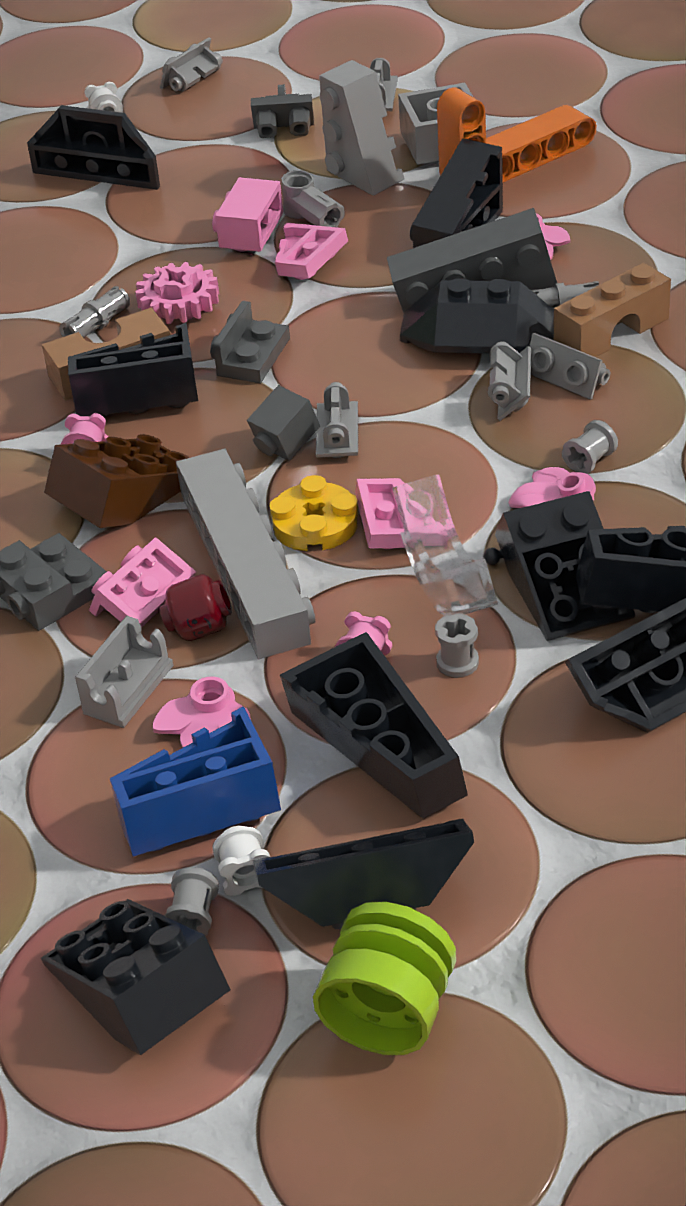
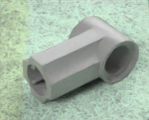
[281,170,345,227]

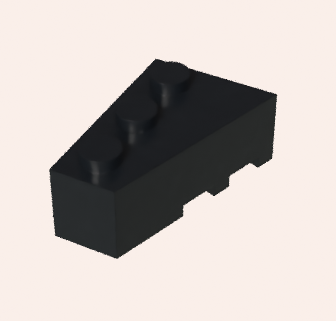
[410,138,503,248]
[68,323,198,418]

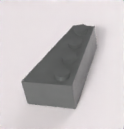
[387,208,557,313]

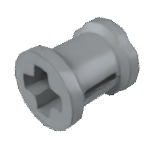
[562,420,618,474]
[435,613,479,678]
[164,867,219,936]

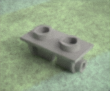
[160,37,223,92]
[370,58,398,111]
[529,333,611,399]
[488,342,531,421]
[316,382,358,458]

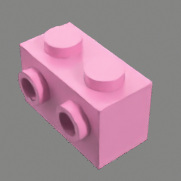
[212,177,283,252]

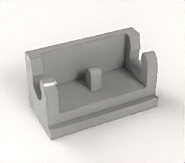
[75,616,174,728]

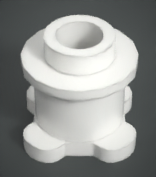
[84,82,123,113]
[212,826,270,896]

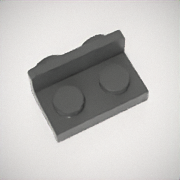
[210,301,290,383]

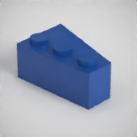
[110,706,281,857]

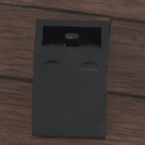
[495,491,636,641]
[41,899,231,1055]

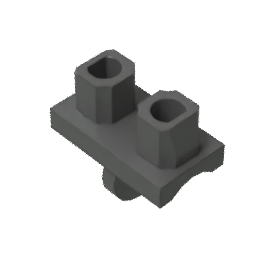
[251,84,314,138]

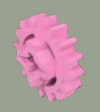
[135,262,219,324]

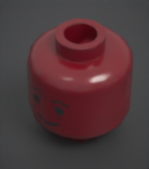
[160,574,232,641]

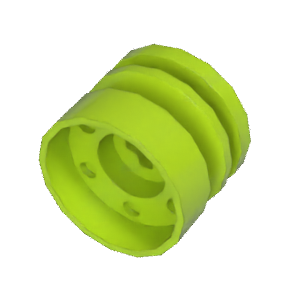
[313,902,456,1055]

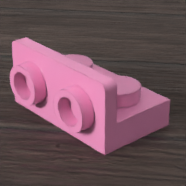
[89,537,196,628]

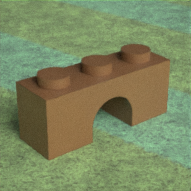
[554,262,671,357]
[42,308,171,401]

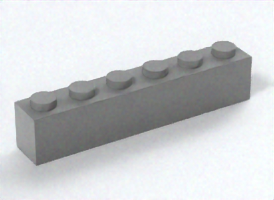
[176,448,315,660]

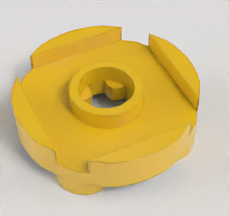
[269,475,358,551]

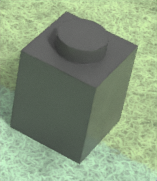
[247,385,320,461]

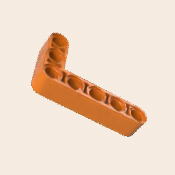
[437,87,597,182]

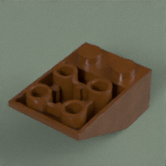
[44,434,189,528]

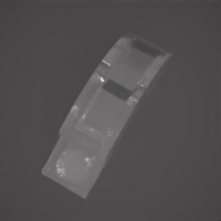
[392,474,498,616]

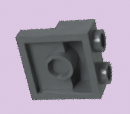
[0,533,107,631]

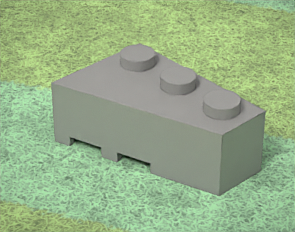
[319,60,405,196]

